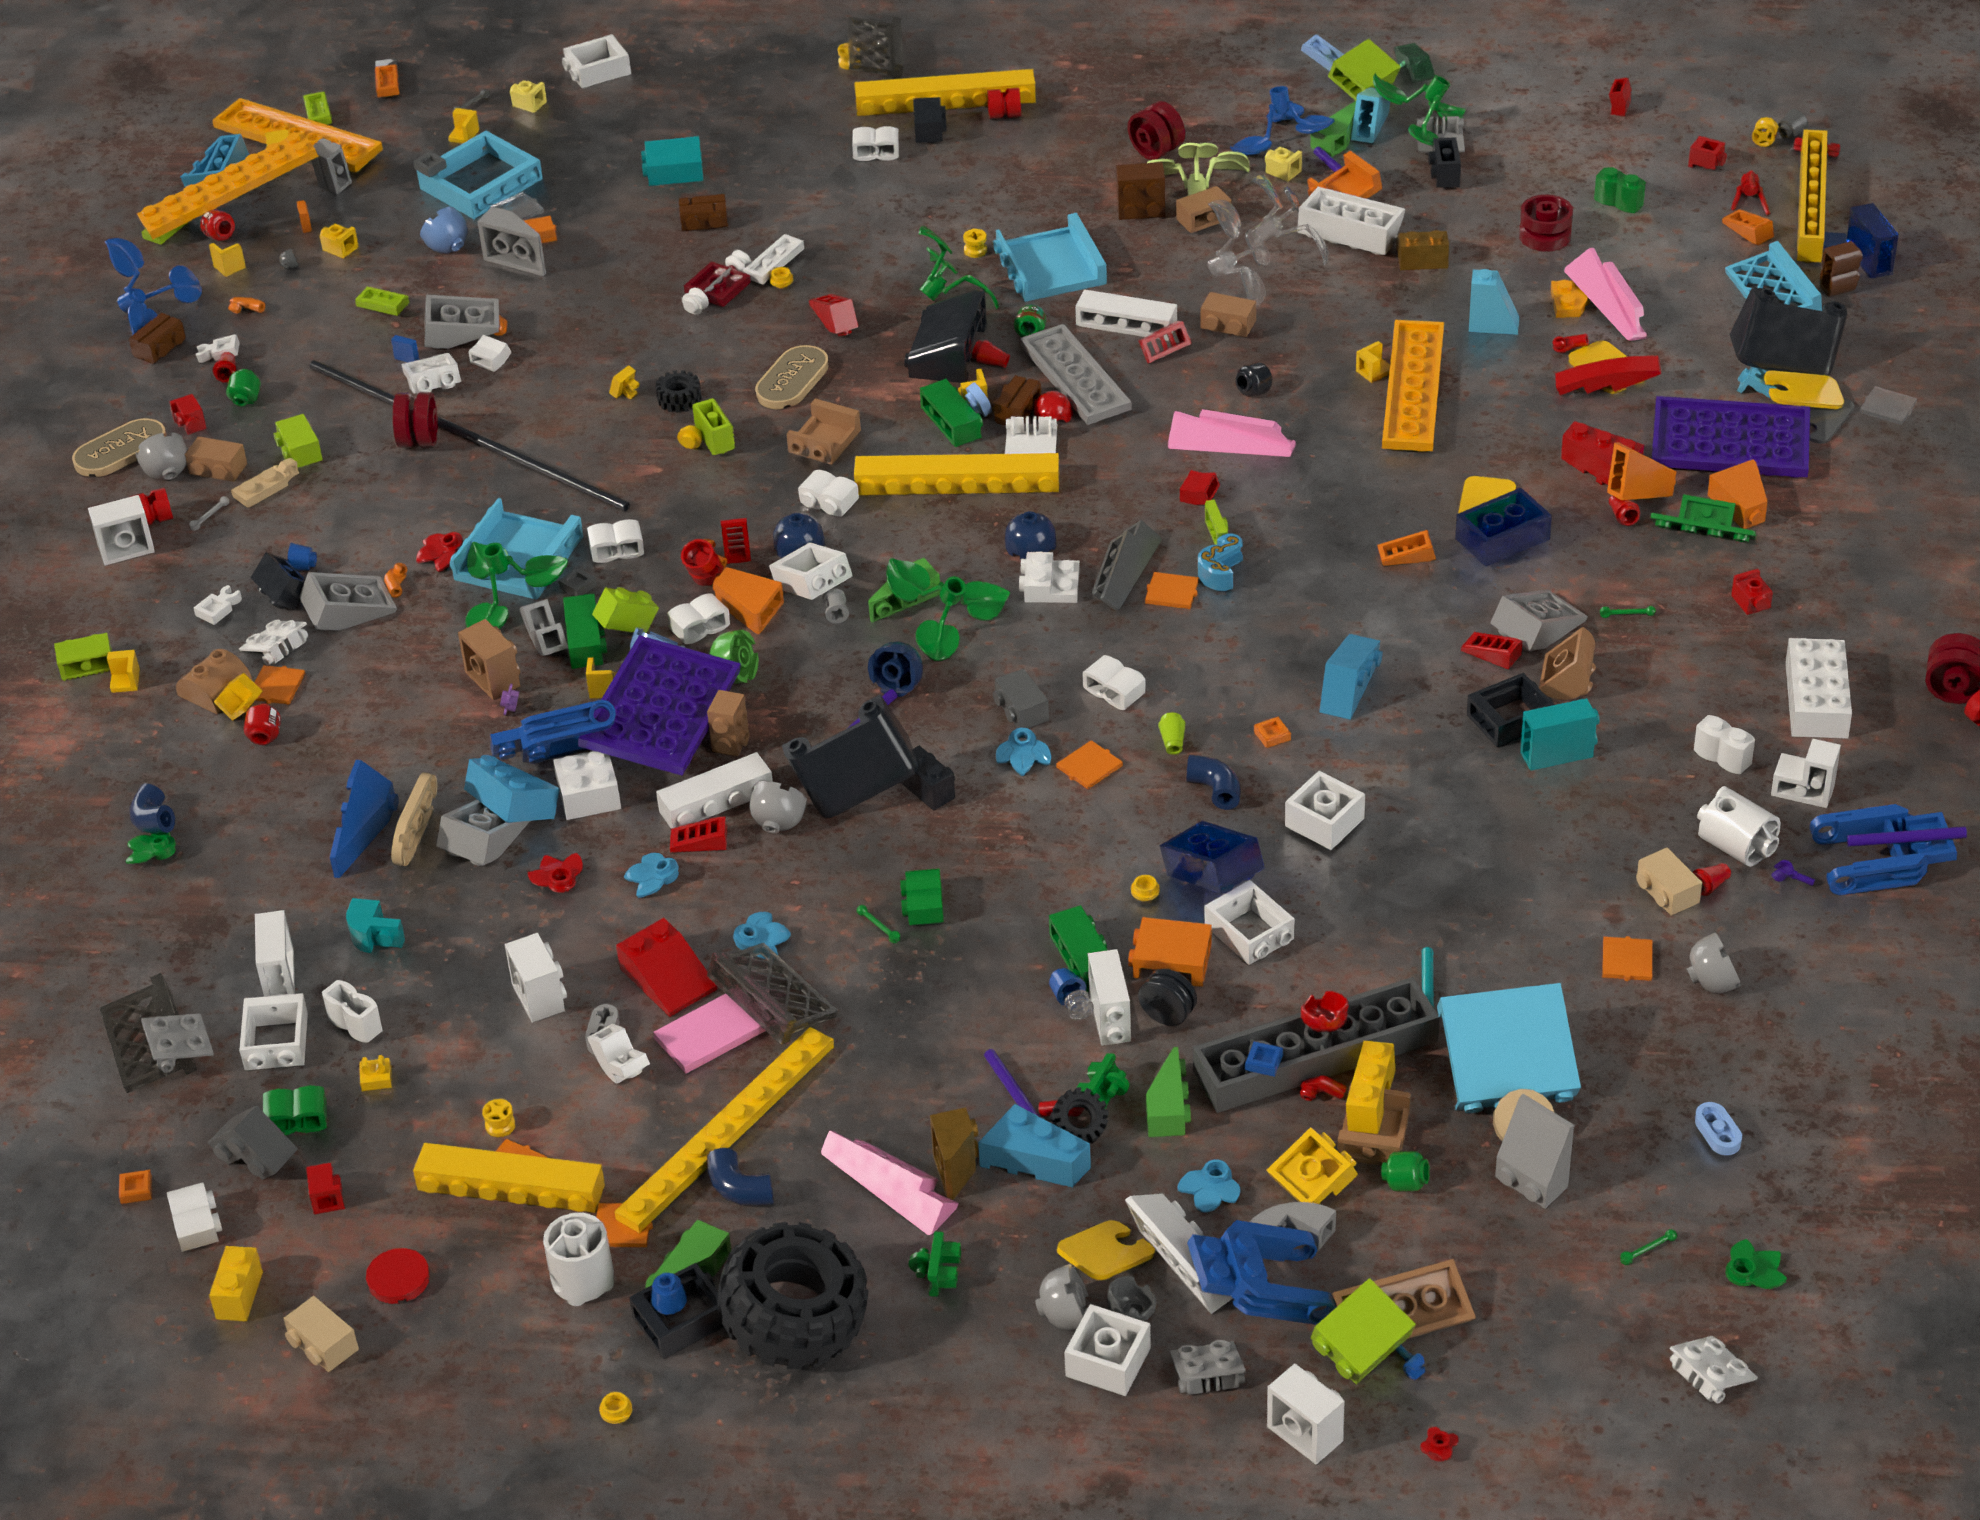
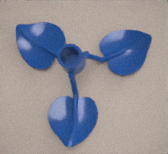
[1230,86,1335,155]
[105,238,202,334]

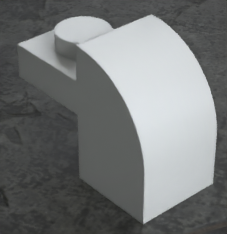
[587,1024,650,1084]

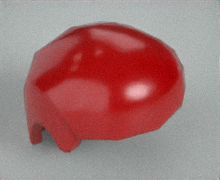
[1033,391,1073,422]
[1301,991,1349,1032]

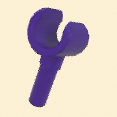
[1771,860,1815,886]

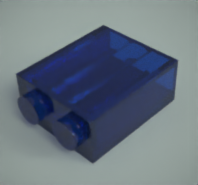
[1846,203,1899,279]

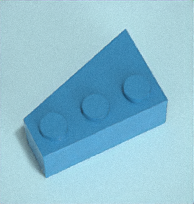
[181,134,249,187]
[1319,634,1383,720]
[464,755,560,823]
[978,1104,1091,1187]

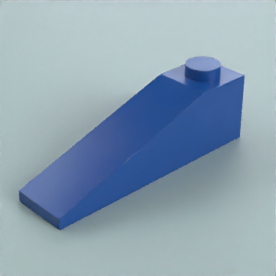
[330,760,399,878]

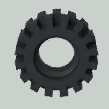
[655,370,702,413]
[1050,1087,1109,1143]

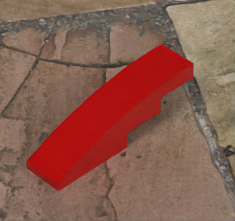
[1555,356,1661,395]

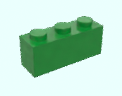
[920,379,983,447]
[563,594,607,669]
[1049,905,1108,993]

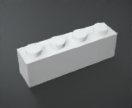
[1076,290,1177,341]
[656,752,773,829]

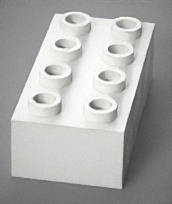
[1786,638,1852,738]

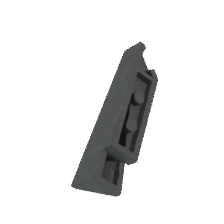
[1092,520,1162,610]

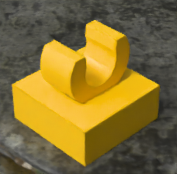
[609,365,640,399]
[359,1055,392,1091]

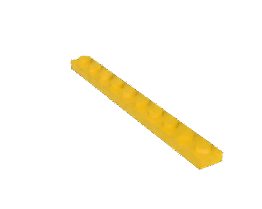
[615,1027,834,1233]

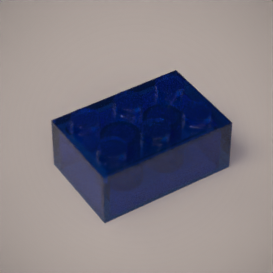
[1455,487,1552,567]
[1159,821,1265,894]

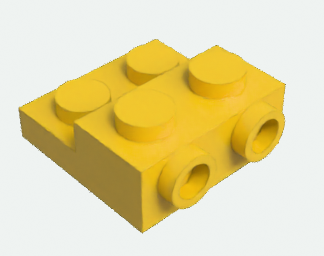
[1267,1127,1358,1204]

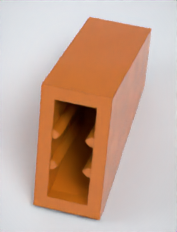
[1607,442,1676,500]
[1708,459,1768,529]
[713,567,784,634]

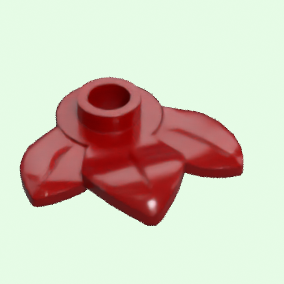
[416,532,464,572]
[527,853,583,893]

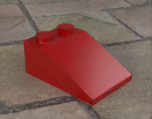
[616,917,718,1017]

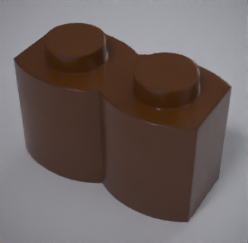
[1820,241,1863,297]

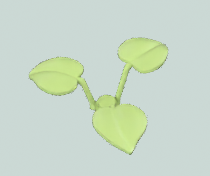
[1147,143,1250,196]

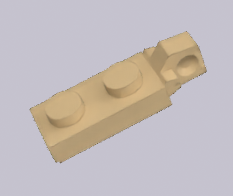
[231,458,299,508]

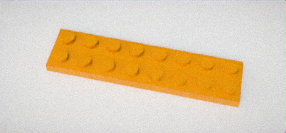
[212,98,383,172]
[137,131,318,239]
[1382,320,1444,452]

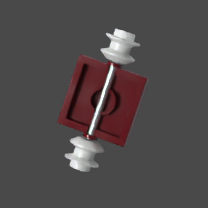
[682,250,751,315]

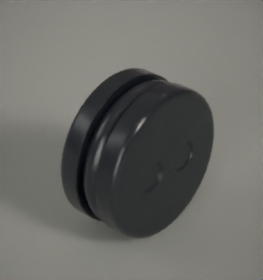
[1138,969,1197,1026]

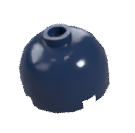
[1005,511,1056,560]
[773,513,825,559]
[868,641,923,697]

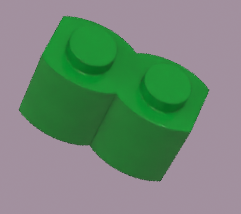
[1594,167,1646,213]
[900,868,944,925]
[263,1085,327,1135]

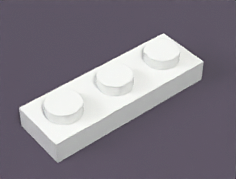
[743,234,804,284]

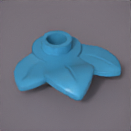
[996,728,1051,776]
[624,853,679,898]
[733,912,791,959]
[1178,1159,1240,1212]

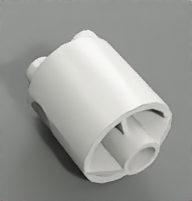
[1697,786,1781,867]
[543,1213,614,1306]

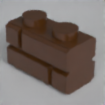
[679,194,728,231]
[129,312,186,364]
[992,375,1042,426]

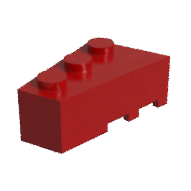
[1561,421,1644,485]

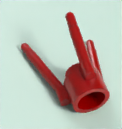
[1731,170,1770,215]

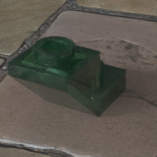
[1393,43,1435,83]

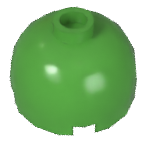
[709,630,759,684]

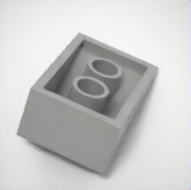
[477,206,546,276]
[425,295,499,349]
[299,572,397,631]
[1490,590,1588,652]
[436,800,530,866]
[1495,1094,1574,1208]

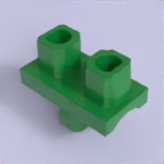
[1077,1053,1130,1109]
[908,1231,961,1297]

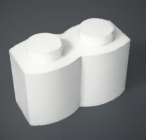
[852,126,899,161]
[798,470,859,516]
[587,520,644,563]
[667,594,730,644]
[1083,655,1145,710]
[1694,715,1755,774]
[322,980,383,1043]
[167,1182,222,1252]

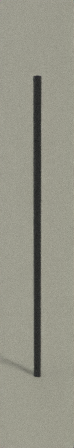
[310,360,630,512]

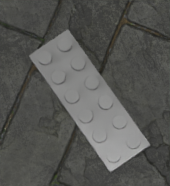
[1020,324,1132,425]

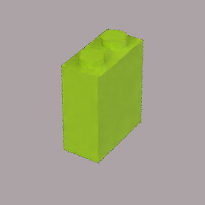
[1328,38,1401,101]
[1311,1278,1416,1385]

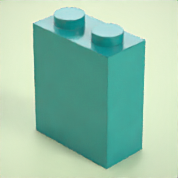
[641,136,704,186]
[1520,698,1600,771]

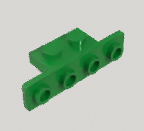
[1650,494,1757,543]

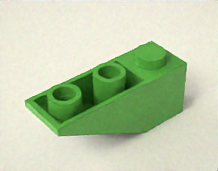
[1310,101,1356,157]
[868,558,940,623]
[1146,1047,1191,1137]
[645,1220,732,1288]

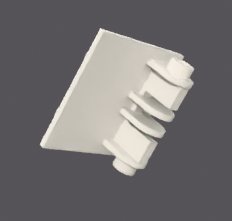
[1005,416,1057,454]
[239,619,308,665]
[1670,1336,1758,1404]

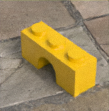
[1346,1041,1396,1134]

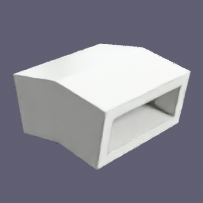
[468,335,512,372]

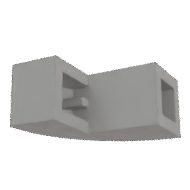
[519,599,568,656]
[1250,1202,1336,1251]

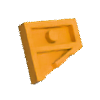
[1551,280,1591,318]

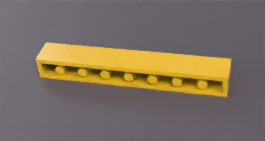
[855,69,1036,116]
[1797,129,1827,263]
[854,453,1059,495]

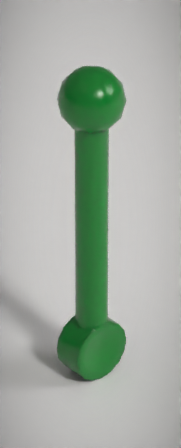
[1600,606,1656,618]
[856,905,900,943]
[1620,1229,1678,1265]

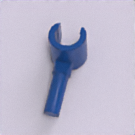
[1395,1345,1426,1380]

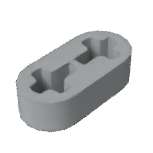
[585,1004,620,1054]

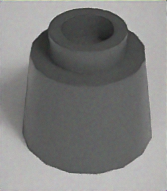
[1778,109,1808,139]

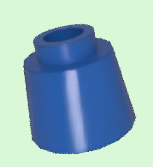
[287,543,317,571]
[1049,968,1086,1006]
[651,1273,687,1315]

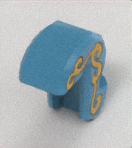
[1198,534,1243,591]

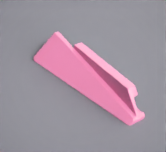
[1564,248,1647,341]
[1168,409,1296,457]
[821,1130,959,1235]

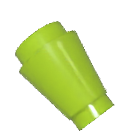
[1158,712,1186,755]

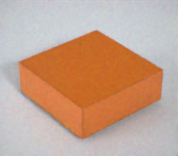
[296,200,312,233]
[1254,716,1291,748]
[119,1170,152,1204]

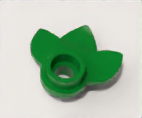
[125,832,176,864]
[1725,1239,1787,1289]

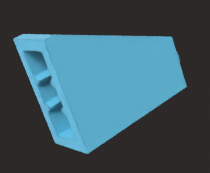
[1351,87,1390,143]
[1469,269,1520,335]

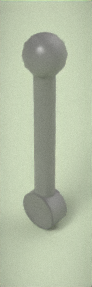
[189,496,230,531]

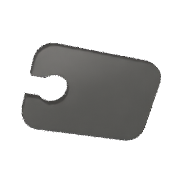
[1809,398,1855,444]

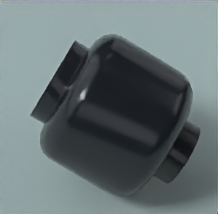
[1235,362,1272,397]

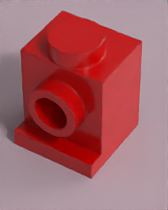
[1688,136,1727,170]
[169,394,207,435]
[1731,569,1773,615]
[306,1163,345,1215]

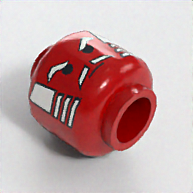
[200,209,235,241]
[243,704,281,745]

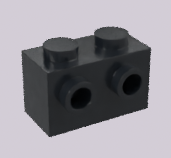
[913,97,947,143]
[1428,137,1461,189]
[250,552,306,610]
[901,745,955,811]

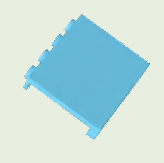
[993,213,1107,302]
[450,498,584,600]
[1437,983,1581,1114]

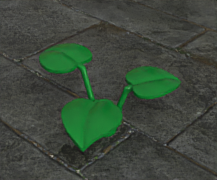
[1373,73,1466,148]
[919,225,999,310]
[465,542,568,629]
[886,558,1010,661]

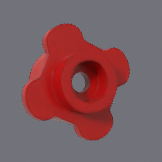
[1420,1427,1459,1461]

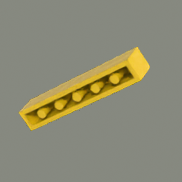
[413,1143,605,1213]

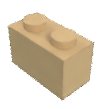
[1636,848,1702,916]
[284,1296,359,1372]

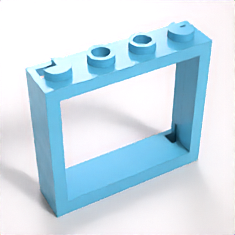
[417,131,543,219]

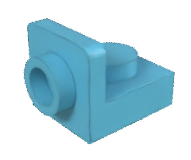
[1737,367,1778,398]

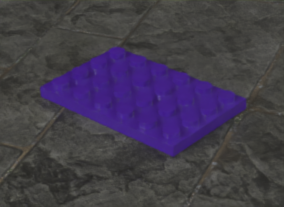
[1652,396,1810,478]
[578,635,741,776]

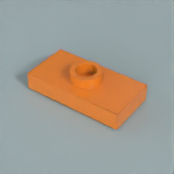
[375,64,400,97]

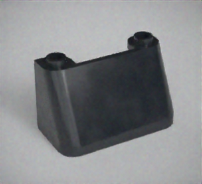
[1729,287,1848,376]
[904,290,987,383]
[782,694,918,818]

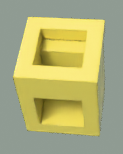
[510,80,547,113]
[1265,147,1302,182]

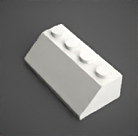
[1297,187,1405,255]
[1125,1194,1233,1314]

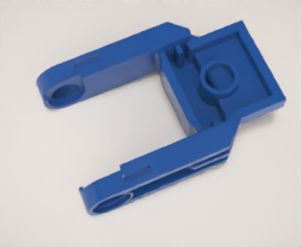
[490,700,616,764]
[1809,804,1957,895]
[1187,1220,1337,1325]

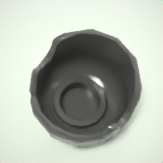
[1107,1276,1156,1322]

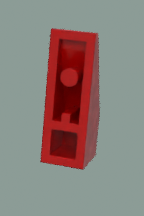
[808,294,859,336]

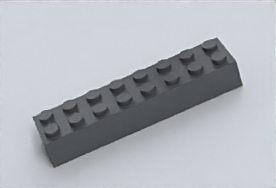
[1193,977,1440,1113]

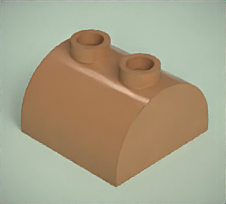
[1539,627,1596,700]
[176,649,253,714]

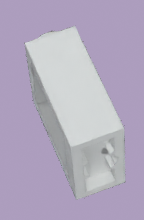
[562,34,631,88]
[769,543,853,600]
[1205,880,1294,965]
[255,910,295,997]
[1088,949,1131,1046]
[239,993,308,1070]

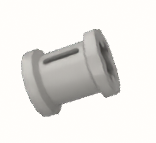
[822,588,849,624]

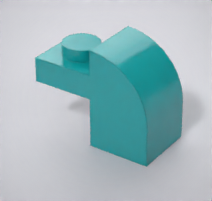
[346,898,405,953]

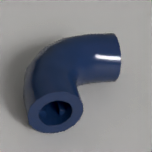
[1186,755,1241,810]
[129,783,175,834]
[707,1148,774,1206]

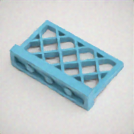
[1725,241,1822,311]

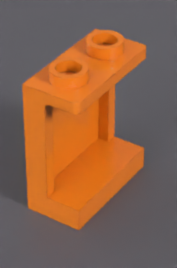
[1307,151,1383,199]
[1128,917,1212,987]

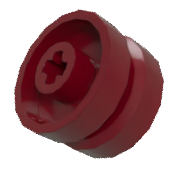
[1127,101,1186,160]
[1519,194,1573,252]
[393,392,438,448]
[1925,633,1980,704]

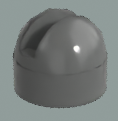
[279,249,299,269]

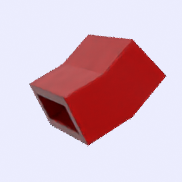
[1609,77,1632,117]
[1180,470,1220,505]

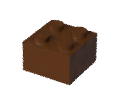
[1116,162,1165,220]

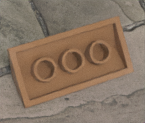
[1332,1259,1476,1339]

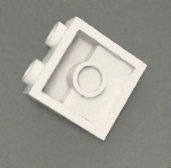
[401,353,461,394]
[1019,552,1080,603]

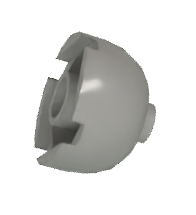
[136,433,187,480]
[750,782,807,834]
[1686,932,1741,993]
[1036,1264,1089,1331]

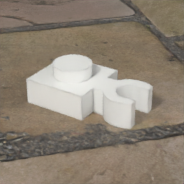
[196,334,240,363]
[194,585,242,625]

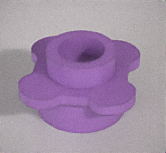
[500,684,520,716]

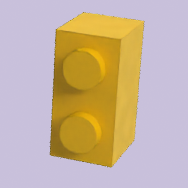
[209,1246,263,1321]

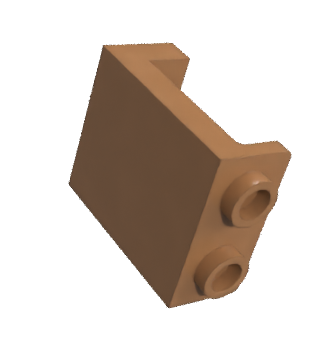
[787,398,861,464]
[1338,1085,1411,1166]

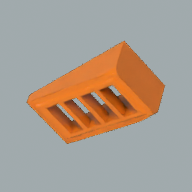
[1722,209,1774,245]
[1377,530,1436,566]

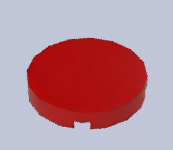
[366,1248,430,1304]

